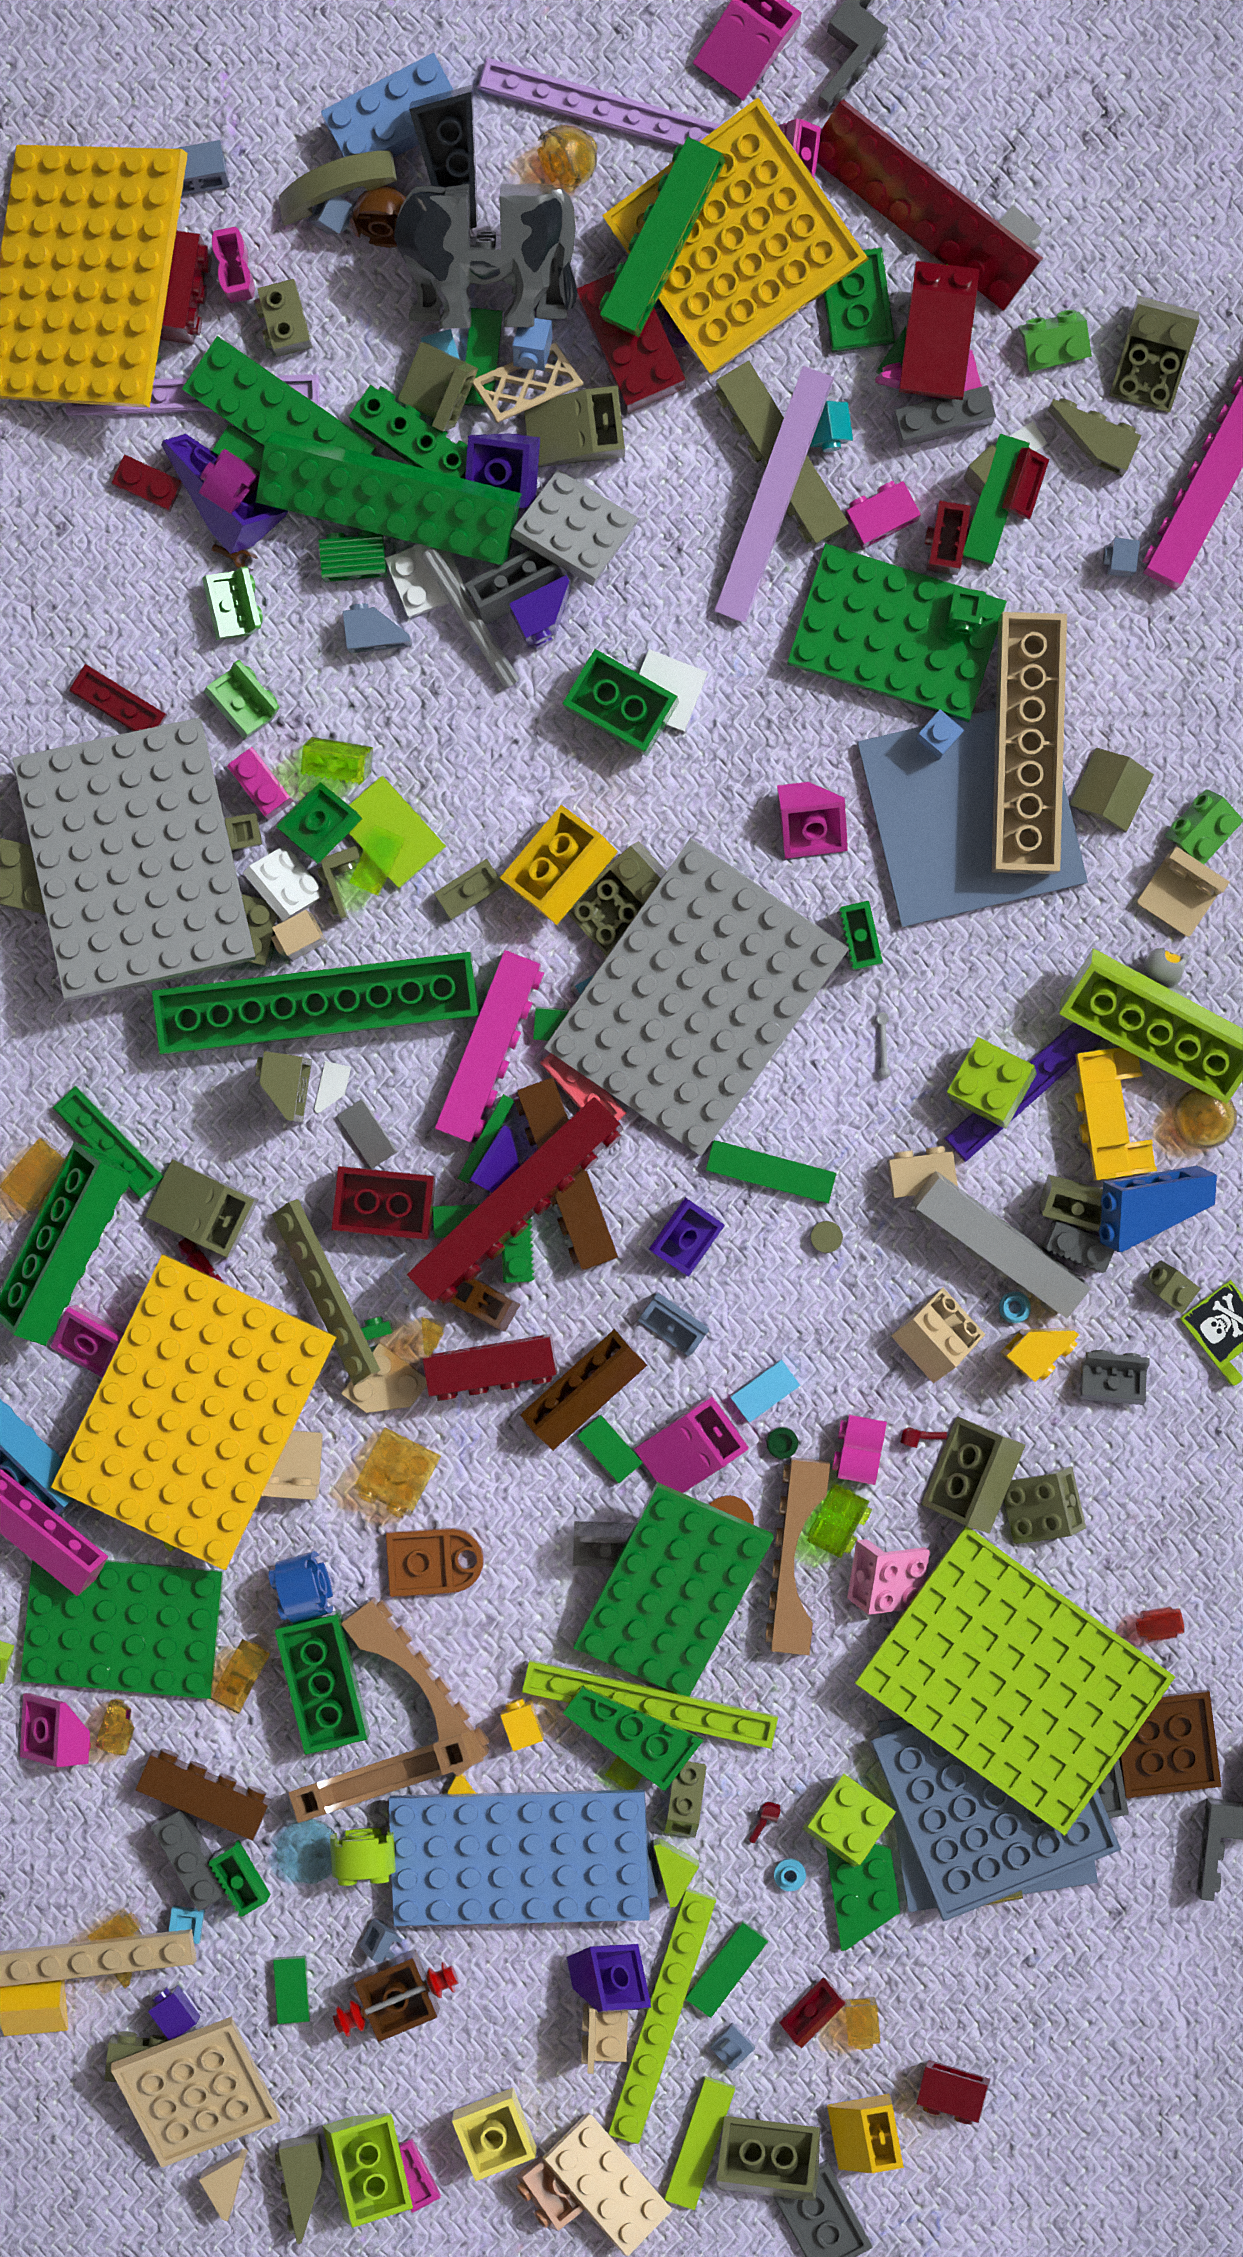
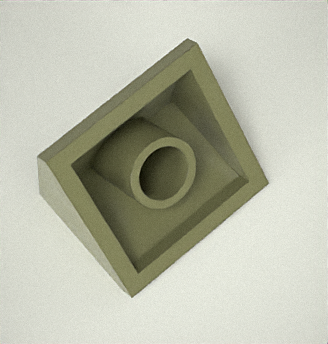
[1069,748,1154,832]

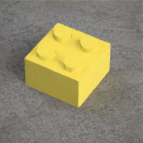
[452,2087,537,2182]

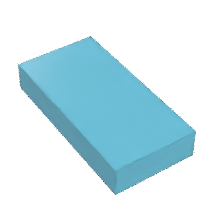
[730,1359,801,1423]

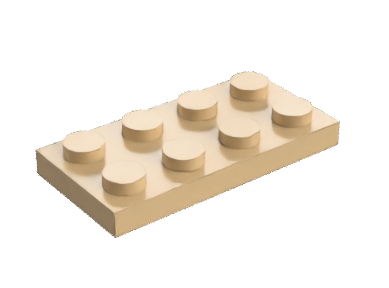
[542,2113,672,2257]

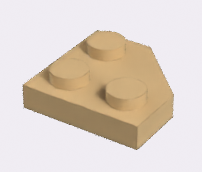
[341,1342,427,1413]

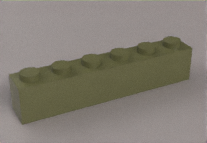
[714,360,849,549]

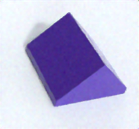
[648,1197,725,1277]

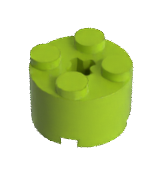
[330,1828,396,1886]

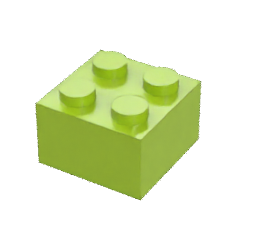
[947,1037,1037,1129]
[802,1774,896,1867]

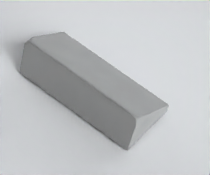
[337,1098,398,1169]

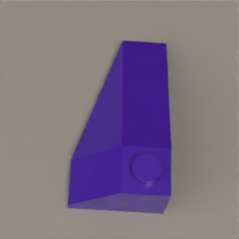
[161,434,288,554]

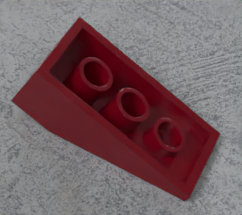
[899,261,979,400]

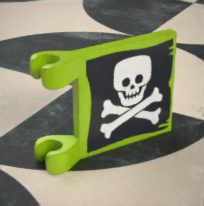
[1179,1280,1243,1386]

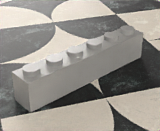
[912,1170,1091,1319]

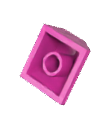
[777,782,848,859]
[20,1693,91,1767]

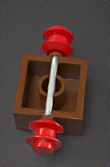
[333,1949,459,2042]

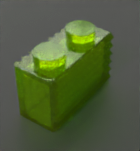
[300,737,373,785]
[805,1482,872,1558]

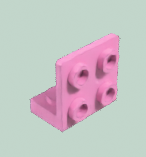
[847,1539,930,1615]

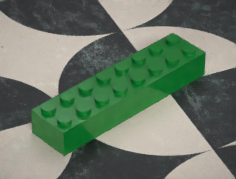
[256,431,522,565]

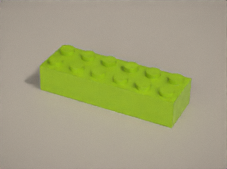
[1059,948,1243,1104]

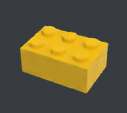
[500,805,618,925]

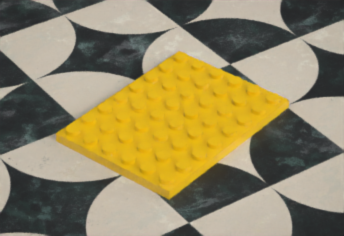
[0,145,188,408]
[51,1254,337,1571]

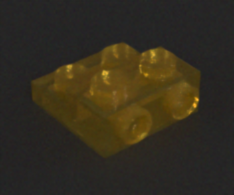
[354,1427,441,1518]

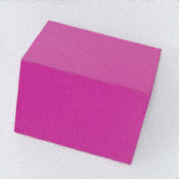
[51,1305,124,1378]

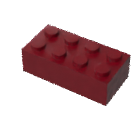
[577,271,686,414]
[422,1334,558,1401]

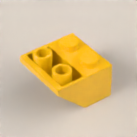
[1000,1327,1079,1382]
[827,2093,904,2173]

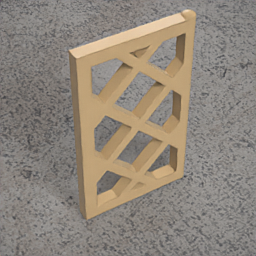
[472,343,583,423]

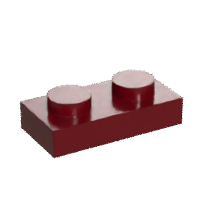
[111,454,183,512]
[779,1977,847,2048]

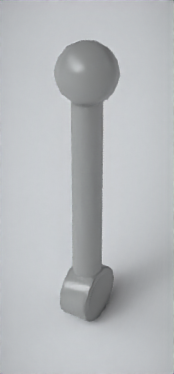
[876,1012,891,1079]

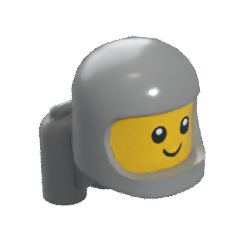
[1144,948,1192,1000]

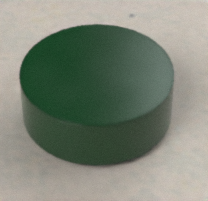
[766,1426,798,1459]

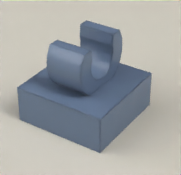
[359,1918,402,1963]
[710,2023,755,2071]

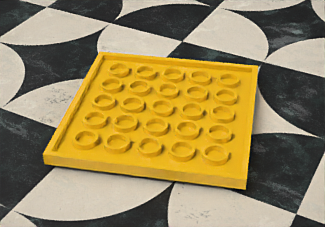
[602,97,869,375]

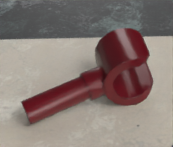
[900,1427,947,1448]
[748,1802,781,1843]

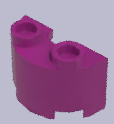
[199,449,260,514]

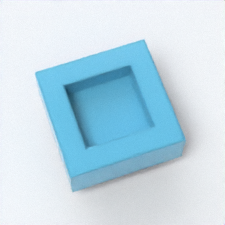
[420,329,460,359]
[169,1905,205,1944]

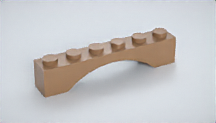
[765,1457,830,1655]
[341,1597,490,1777]
[288,1730,484,1823]

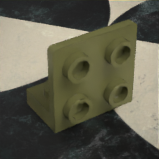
[398,342,478,431]
[1004,1466,1086,1544]

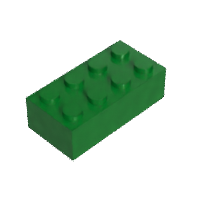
[274,1610,370,1755]

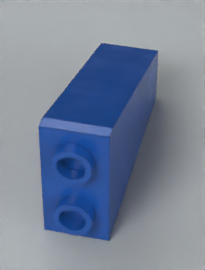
[1099,1165,1217,1252]

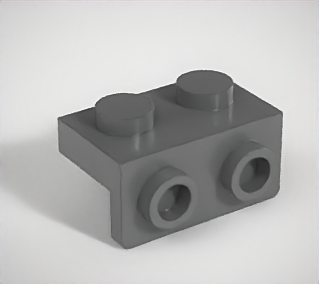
[1080,1350,1150,1405]

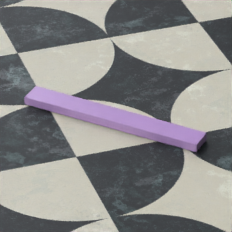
[478,58,721,148]
[715,366,835,622]
[66,374,320,416]

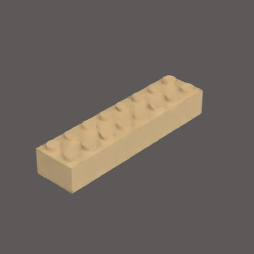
[991,612,1067,874]

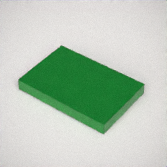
[823,247,895,353]

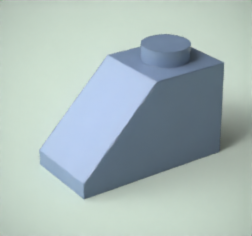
[342,603,412,654]

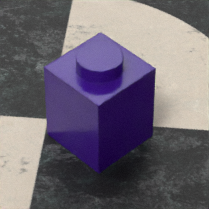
[148,1985,201,2041]

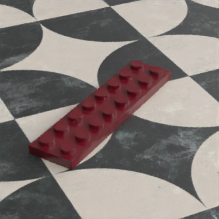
[817,99,1043,311]

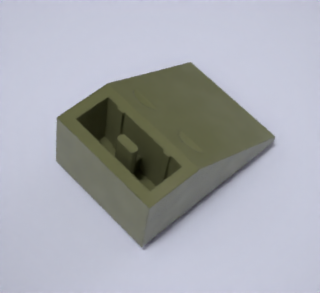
[1109,295,1200,412]
[524,385,625,467]
[567,841,667,956]
[145,1159,259,1258]

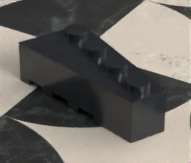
[409,84,478,229]

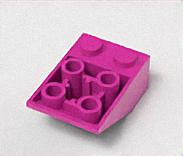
[693,0,802,102]
[634,1394,749,1493]

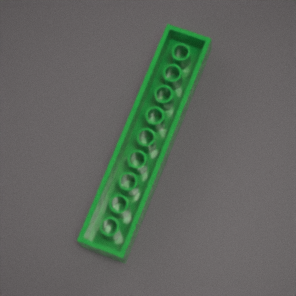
[152,952,479,1055]

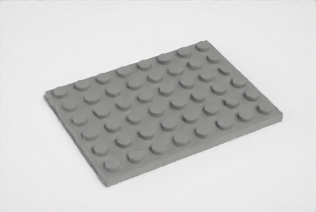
[12,717,256,1002]
[544,837,849,1156]

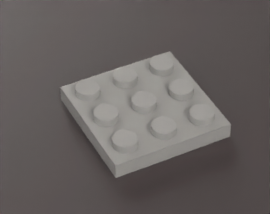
[511,469,639,586]

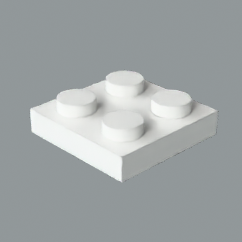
[385,544,468,619]
[243,845,326,922]

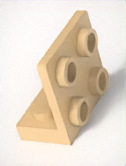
[1137,846,1230,937]
[262,1431,323,1500]
[581,2003,628,2074]

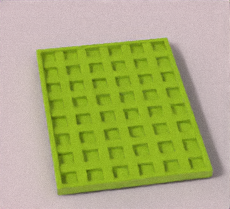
[854,1526,1175,1836]

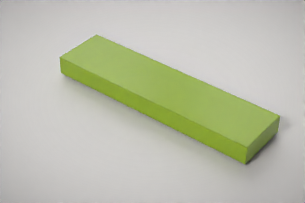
[664,2076,735,2210]

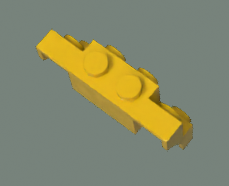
[1074,1047,1157,1180]

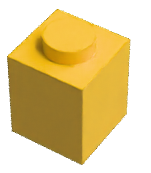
[500,1698,544,1752]

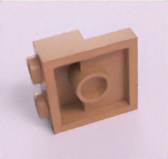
[516,2156,585,2231]

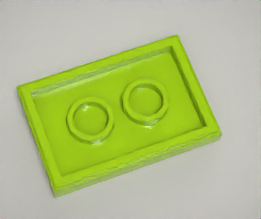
[349,775,446,889]

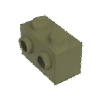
[254,279,313,357]
[1039,1174,1103,1231]

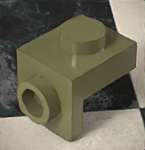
[1142,1260,1201,1314]

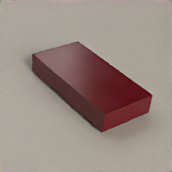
[1002,447,1050,520]

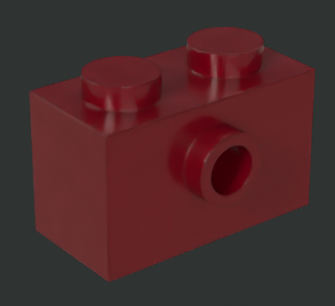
[924,500,971,575]
[916,2060,991,2125]

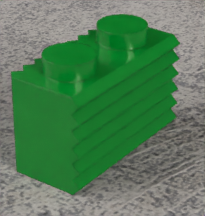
[319,530,387,583]
[837,901,883,971]
[502,1218,536,1283]
[208,1840,271,1917]

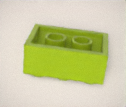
[322,2113,413,2228]

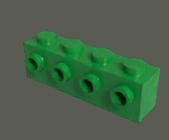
[349,384,467,479]

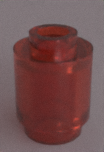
[1135,1606,1185,1643]

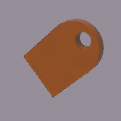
[386,1528,484,1597]

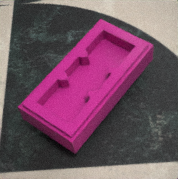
[399,2138,442,2213]

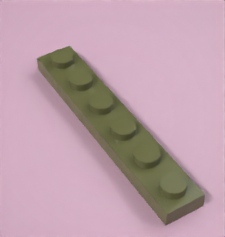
[272,1199,380,1385]

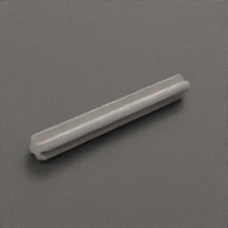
[421,547,519,688]

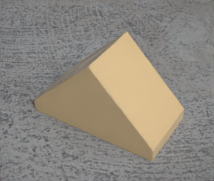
[199,2148,248,2221]

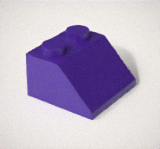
[465,433,540,508]
[509,575,571,649]

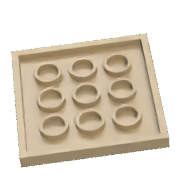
[111,2016,280,2168]

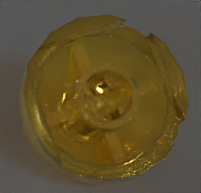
[537,124,597,193]
[1172,1088,1237,1149]

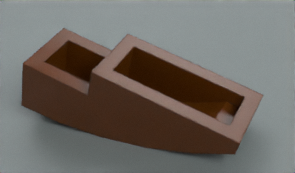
[450,1278,521,1332]

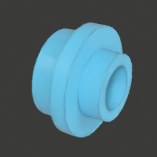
[999,1291,1031,1323]
[774,1858,806,1891]

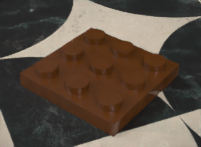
[1120,1689,1222,1798]

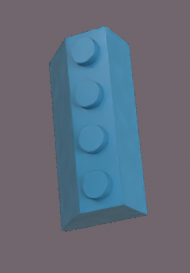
[0,1399,76,1516]

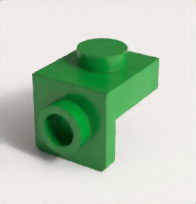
[947,586,986,634]
[360,1316,394,1340]

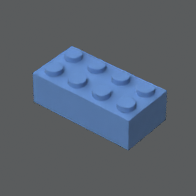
[321,52,453,158]

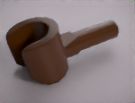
[211,544,258,572]

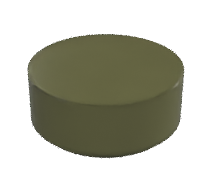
[810,1221,843,1253]

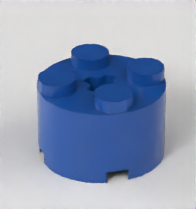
[269,1551,333,1623]

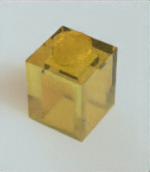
[844,1997,880,2050]

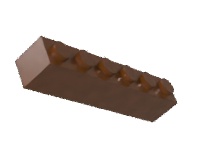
[514,1077,618,1271]

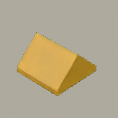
[0,1979,69,2036]

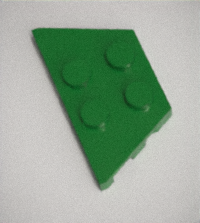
[826,1842,900,1951]

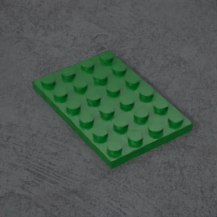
[787,543,1007,723]
[573,1482,774,1697]
[20,1560,224,1699]

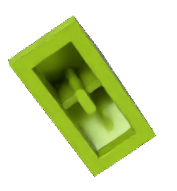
[654,1838,699,1908]

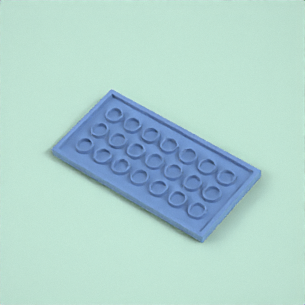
[389,1789,650,1926]

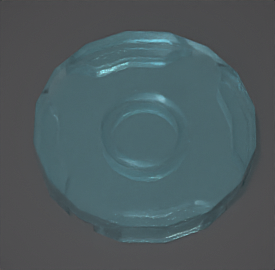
[277,1819,338,1884]

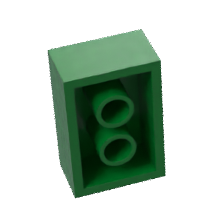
[562,649,679,757]

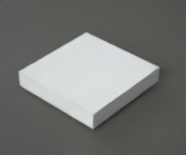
[639,649,708,733]

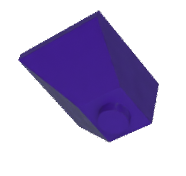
[470,1125,520,1193]
[566,1944,651,2013]

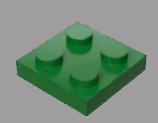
[276,782,362,864]

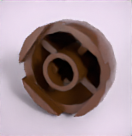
[350,186,406,248]

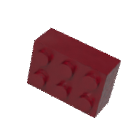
[160,230,212,345]
[332,1166,436,1240]

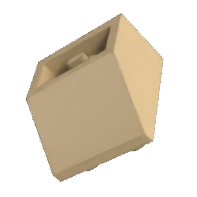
[891,1287,986,1384]

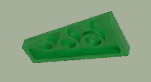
[563,1686,704,1792]

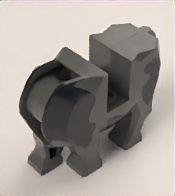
[394,183,578,329]

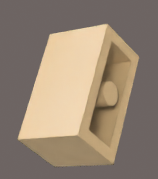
[271,910,327,960]
[887,1146,958,1198]

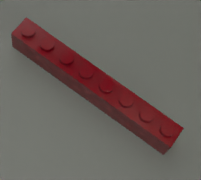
[406,1097,623,1306]

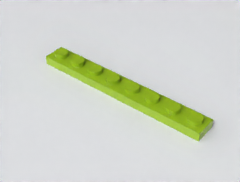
[522,1659,778,1749]
[608,1889,716,2145]

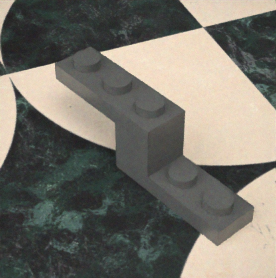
[818,0,888,113]
[1196,1798,1243,1901]

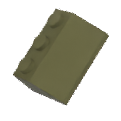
[255,1051,312,1122]
[921,1416,1026,1534]
[716,2116,820,2201]

